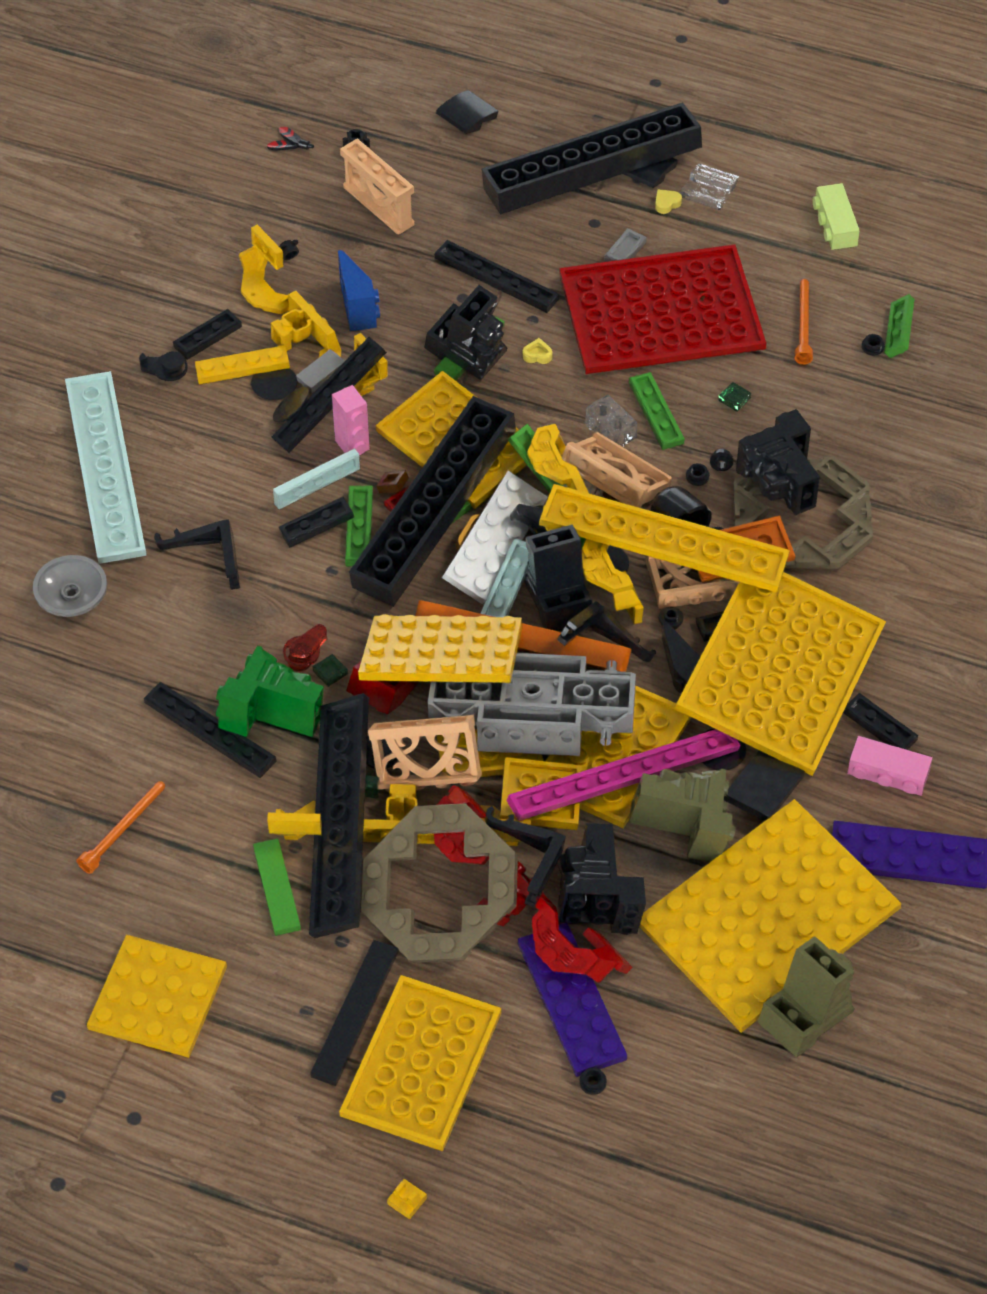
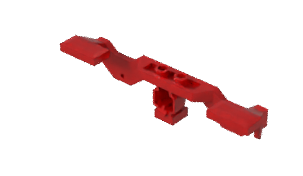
[434,785,633,983]

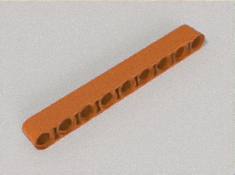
[415,600,632,672]

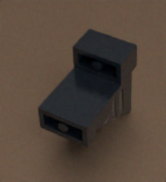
[424,285,508,380]
[736,409,820,516]
[524,524,593,631]
[558,823,646,935]

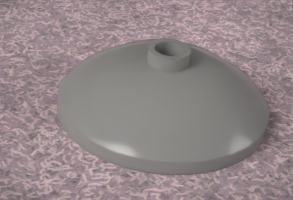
[33,555,107,617]

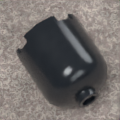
[651,486,712,527]

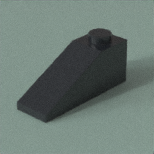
[662,622,700,693]

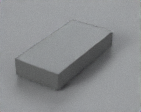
[604,228,647,262]
[296,349,345,393]

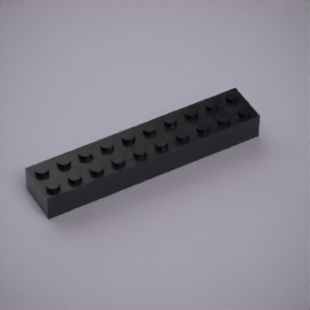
[481,102,702,214]
[349,396,516,607]

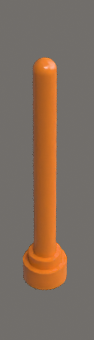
[794,279,813,365]
[76,781,165,874]

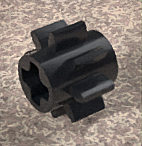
[343,129,370,148]

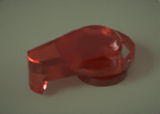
[283,624,328,672]

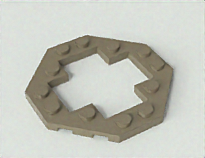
[733,456,873,569]
[361,803,518,963]

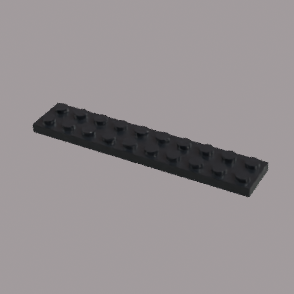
[309,693,369,938]

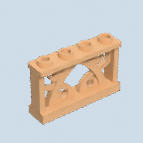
[340,139,415,234]
[562,432,672,508]
[646,556,739,609]
[368,715,482,792]

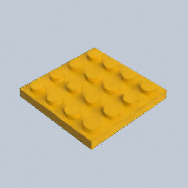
[87,934,227,1058]

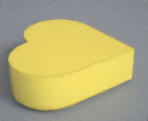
[655,189,682,214]
[522,338,553,364]

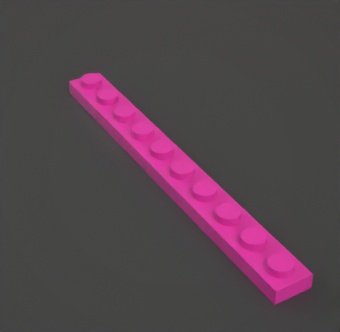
[506,729,740,821]

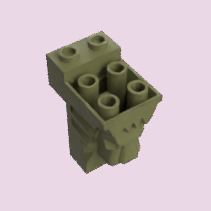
[629,768,735,862]
[758,936,855,1058]

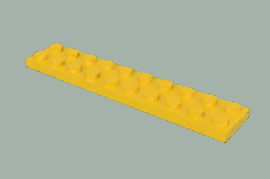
[539,484,790,592]

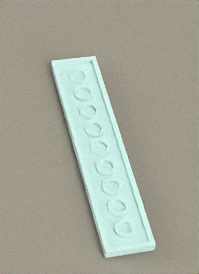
[65,371,147,564]

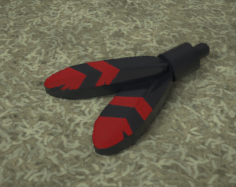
[267,127,314,150]

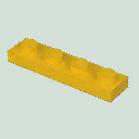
[195,345,290,385]

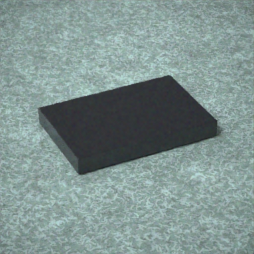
[724,750,805,821]

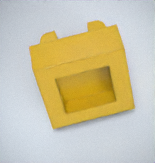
[387,1179,427,1219]

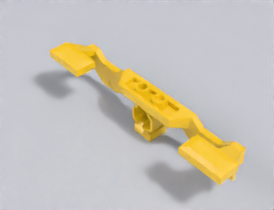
[239,224,388,396]
[527,424,644,625]
[267,784,531,846]

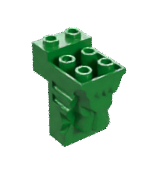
[216,645,324,737]

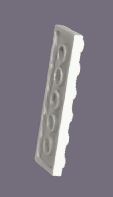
[442,471,548,605]

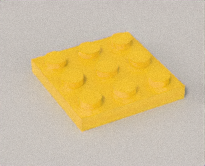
[500,757,582,830]

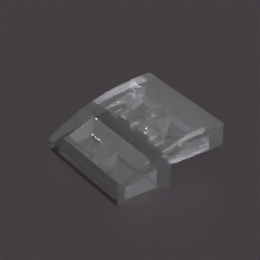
[680,164,739,210]

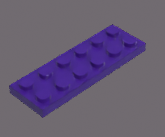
[832,820,987,889]
[518,923,627,1077]

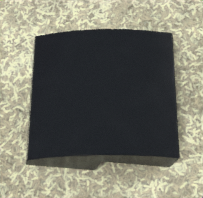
[436,90,499,134]
[624,157,678,188]

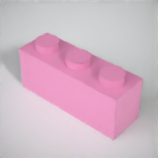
[332,385,370,455]
[847,736,933,796]

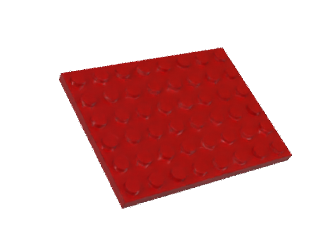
[559,244,767,374]

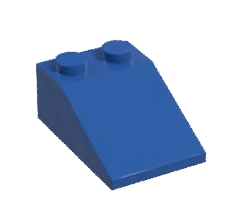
[338,250,380,331]

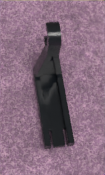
[154,519,240,590]
[557,601,656,662]
[485,806,566,907]

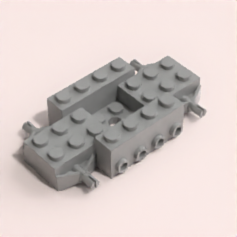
[428,653,636,756]

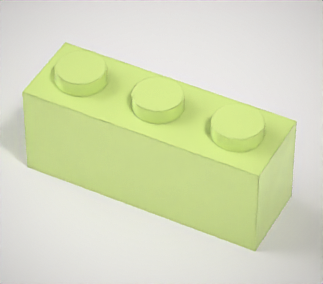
[812,183,860,250]

